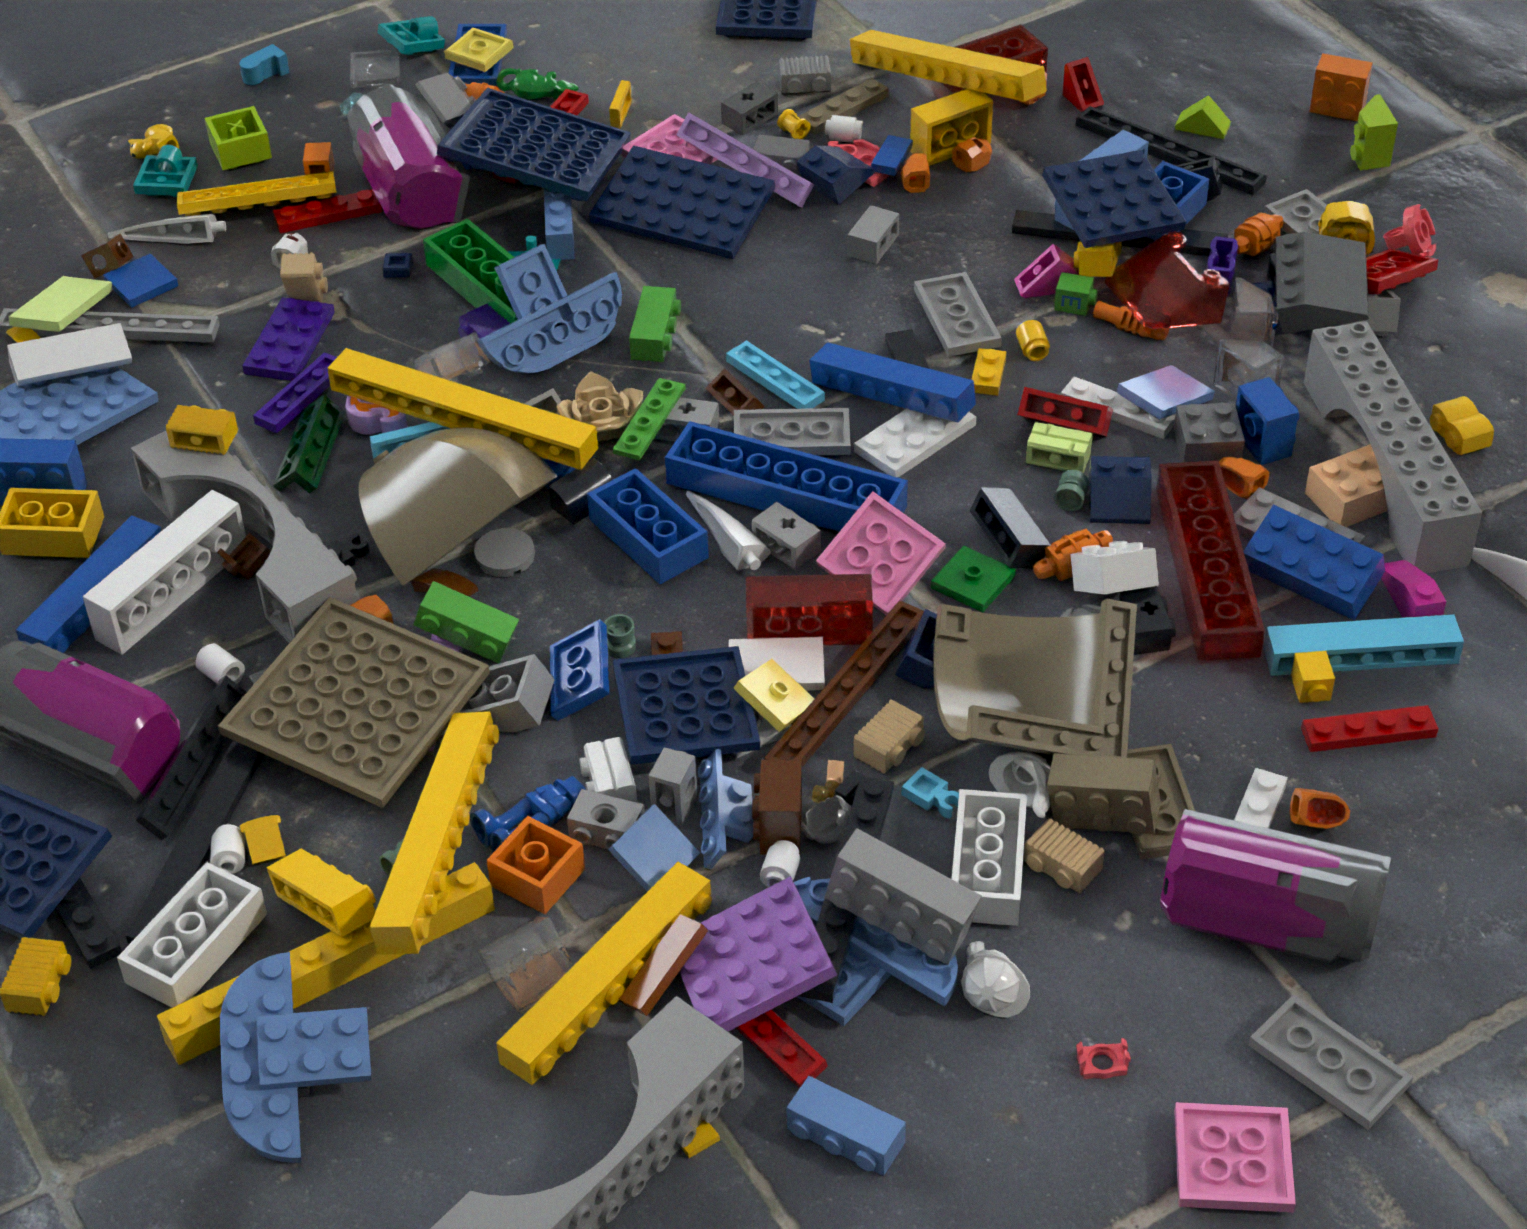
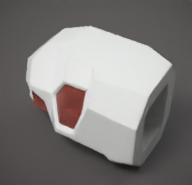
[271,233,308,269]

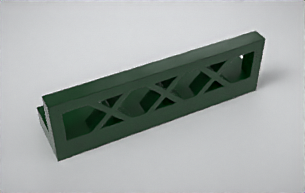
[273,395,346,494]

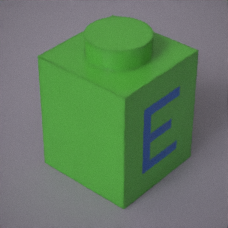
[1054,272,1097,316]

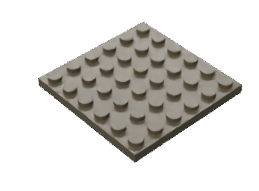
[218,597,490,808]

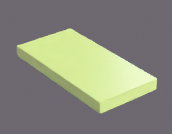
[8,276,113,332]

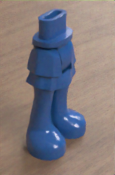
[470,776,586,853]

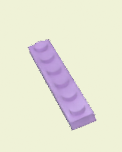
[676,112,814,208]

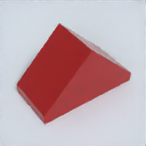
[1062,57,1104,112]

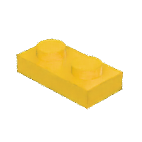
[971,348,1006,396]

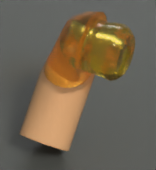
[812,760,844,803]

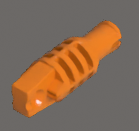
[1093,301,1169,341]

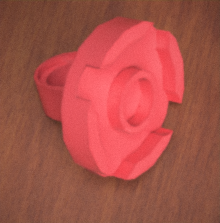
[1383,204,1436,257]

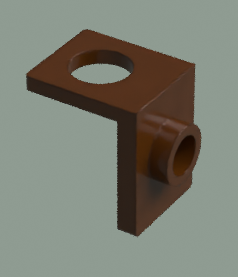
[81,234,134,279]

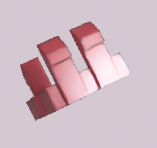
[1076,1038,1131,1079]

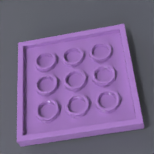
[679,876,837,1031]

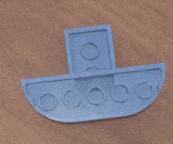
[477,244,622,374]
[794,874,958,1026]
[220,952,371,1163]

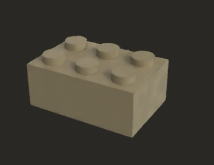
[1047,753,1160,834]

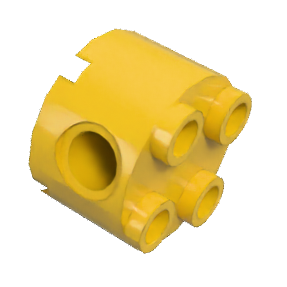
[1318,201,1375,256]

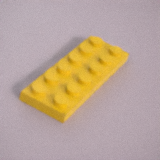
[177,171,337,216]

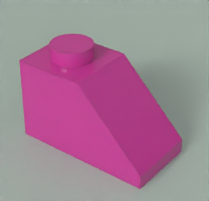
[1014,244,1079,298]

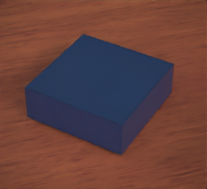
[382,253,413,278]

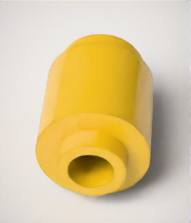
[1016,320,1050,361]

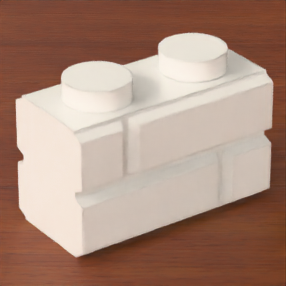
[579,737,637,802]

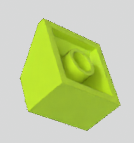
[1350,94,1398,170]

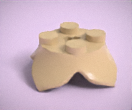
[556,371,643,441]

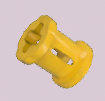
[777,109,811,139]

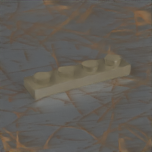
[798,78,889,135]

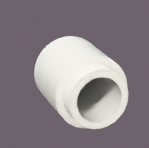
[825,115,863,143]
[210,824,245,874]
[760,840,800,888]

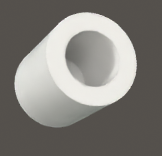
[196,643,245,684]

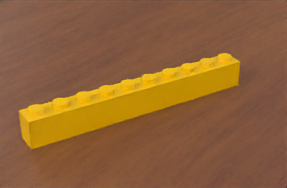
[849,30,1047,102]
[327,348,598,470]
[369,712,499,955]
[157,862,495,1065]

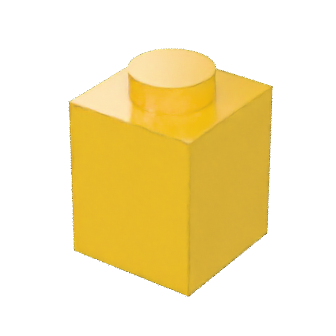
[1291,651,1335,703]

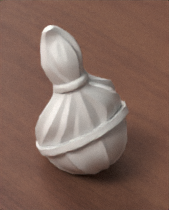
[989,752,1051,818]
[961,941,1030,1018]

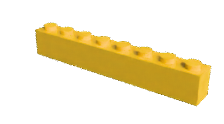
[496,861,712,1085]

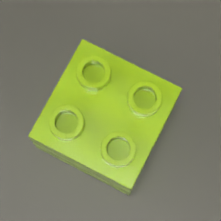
[205,106,272,170]

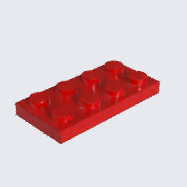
[1366,249,1438,294]

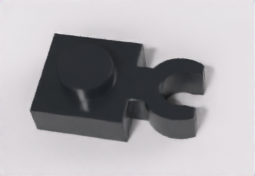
[325,533,370,567]

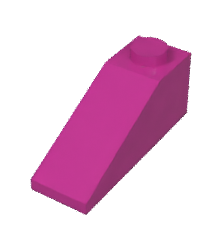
[1381,560,1446,618]

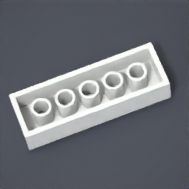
[83,490,246,655]

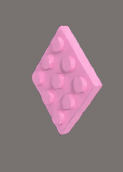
[621,114,718,164]
[816,492,946,615]
[1174,1102,1296,1213]

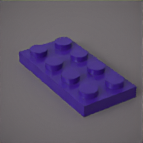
[242,297,335,381]

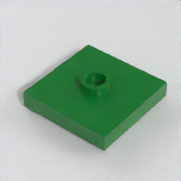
[931,546,1016,612]

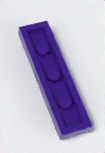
[253,352,337,433]

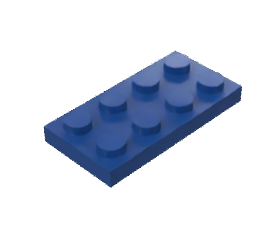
[449,24,507,87]

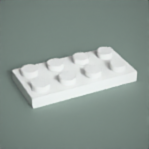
[854,409,976,477]

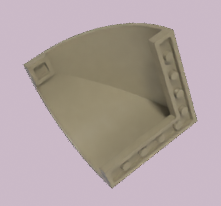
[359,428,558,586]
[934,599,1137,758]

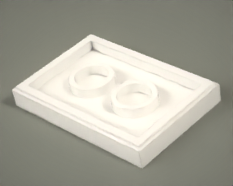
[729,637,825,691]

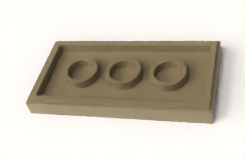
[1127,744,1195,860]

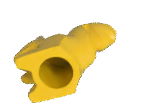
[128,124,179,159]

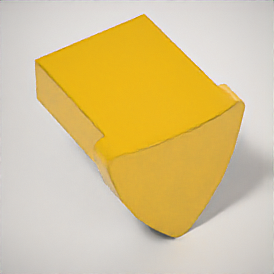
[239,815,286,865]

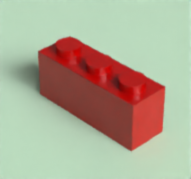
[1017,387,1113,437]

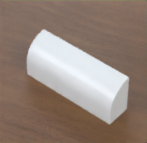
[7,323,132,386]

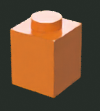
[303,142,335,175]

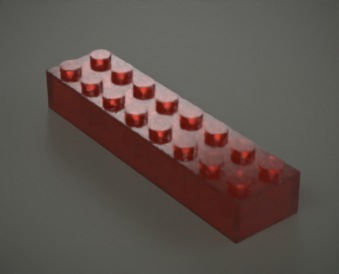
[1156,460,1265,661]

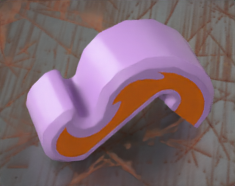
[345,395,408,435]

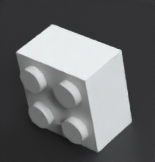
[1070,541,1159,594]

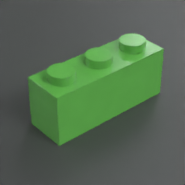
[629,286,681,362]
[413,581,519,663]

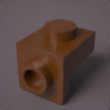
[217,532,271,580]

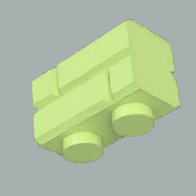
[1026,422,1093,473]

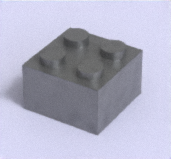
[1173,402,1245,470]

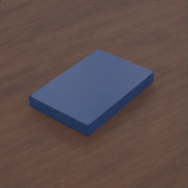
[550,619,609,721]

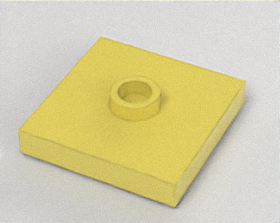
[444,28,514,72]
[734,658,814,732]

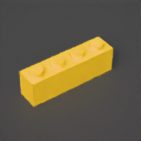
[266,848,376,937]

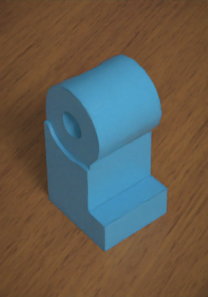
[239,44,290,85]

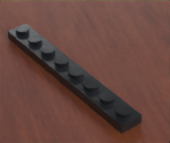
[798,776,894,1003]

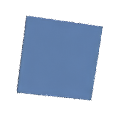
[608,804,700,892]

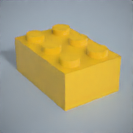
[910,89,993,166]
[0,488,104,558]

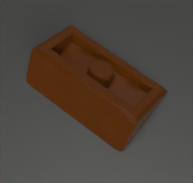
[705,368,765,416]

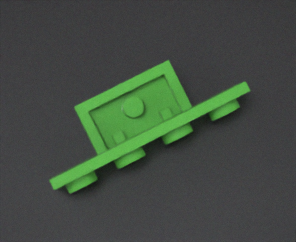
[613,378,686,460]

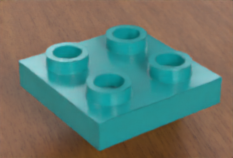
[377,16,445,55]
[133,145,198,197]

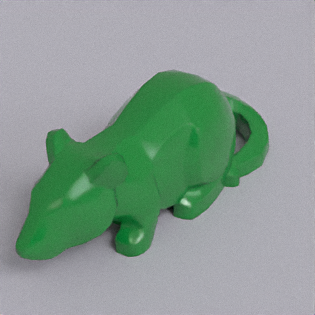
[496,68,579,102]

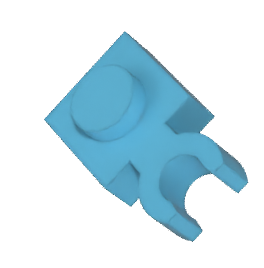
[901,767,959,818]

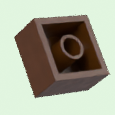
[752,760,802,855]

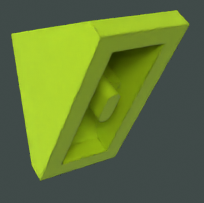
[1175,95,1231,139]

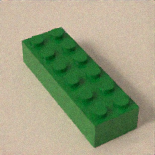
[423,218,518,324]

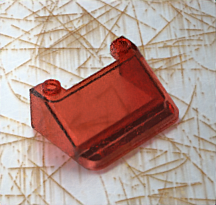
[1105,231,1230,329]

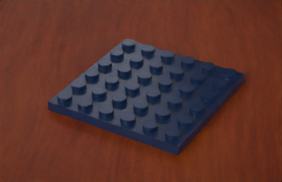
[436,88,631,201]

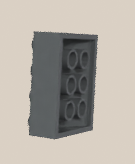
[1276,232,1369,334]

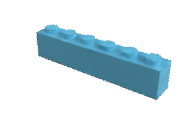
[1263,614,1464,676]

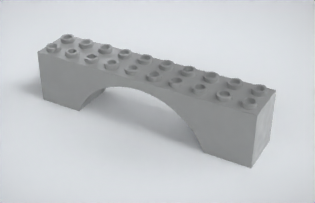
[1304,321,1482,574]
[131,431,360,643]
[430,996,745,1229]

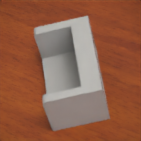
[847,205,899,264]

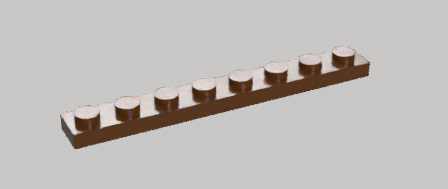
[764,600,924,767]

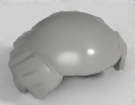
[802,795,852,844]

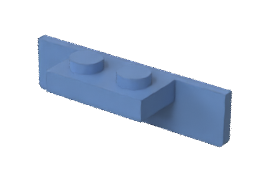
[698,749,754,870]

